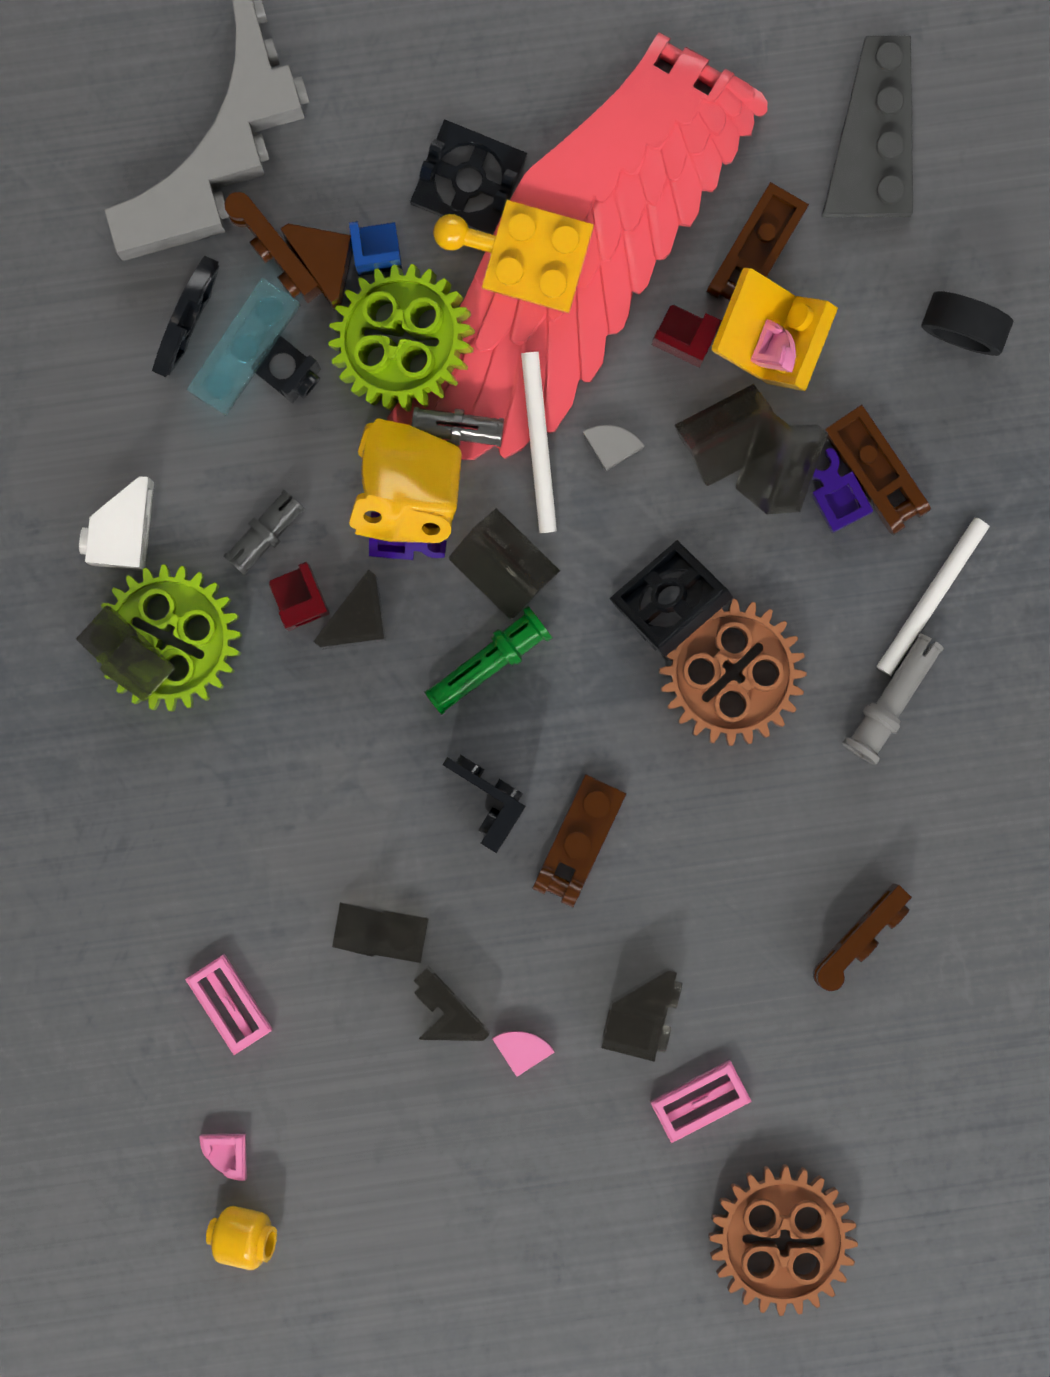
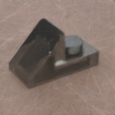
[76,606,176,701]
[332,902,429,963]
[414,965,490,1041]

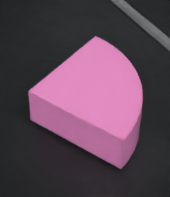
[751,319,796,373]
[492,1031,555,1077]
[199,1134,247,1181]

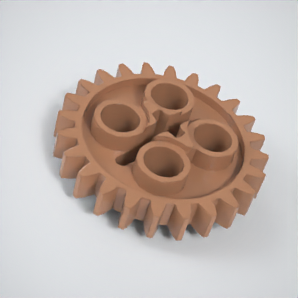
[659,599,807,746]
[709,1164,858,1316]

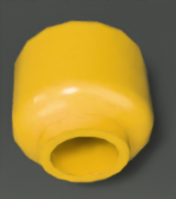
[206,1206,277,1270]

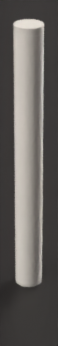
[521,351,557,533]
[876,517,990,676]

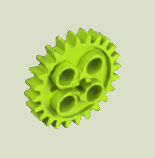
[328,264,475,411]
[93,564,242,712]

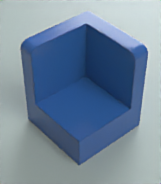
[349,221,403,276]

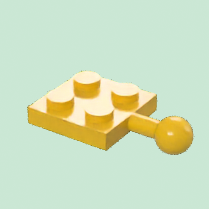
[433,200,594,313]

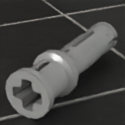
[842,633,944,765]

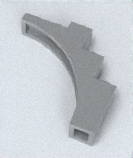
[104,0,309,261]

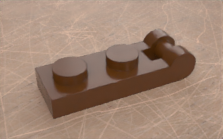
[706,182,809,301]
[224,192,322,303]
[823,405,931,535]
[532,774,626,908]
[813,883,912,991]

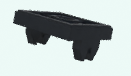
[410,119,527,235]
[609,540,733,657]

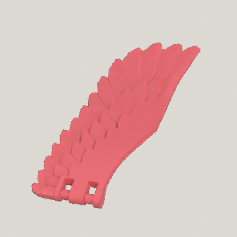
[387,32,768,460]

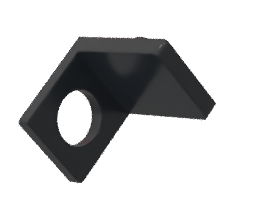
[252,335,321,404]

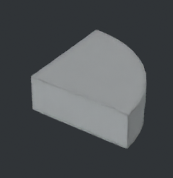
[582,425,645,471]

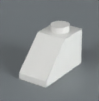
[79,476,154,571]

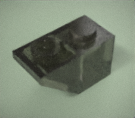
[600,968,683,1062]

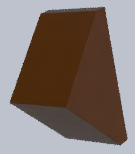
[281,223,353,310]

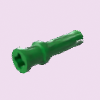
[424,606,553,715]

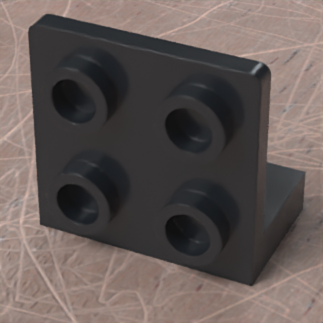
[443,754,526,853]

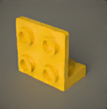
[712,268,838,391]

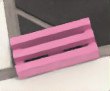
[185,954,273,1055]
[650,1060,752,1143]

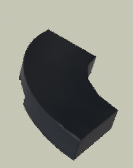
[152,256,219,377]

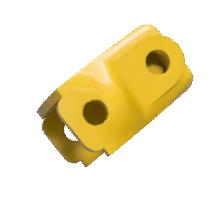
[349,418,462,543]

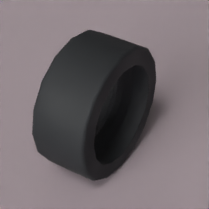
[921,291,1014,356]

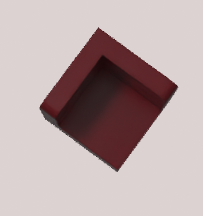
[651,305,722,368]
[269,561,330,631]

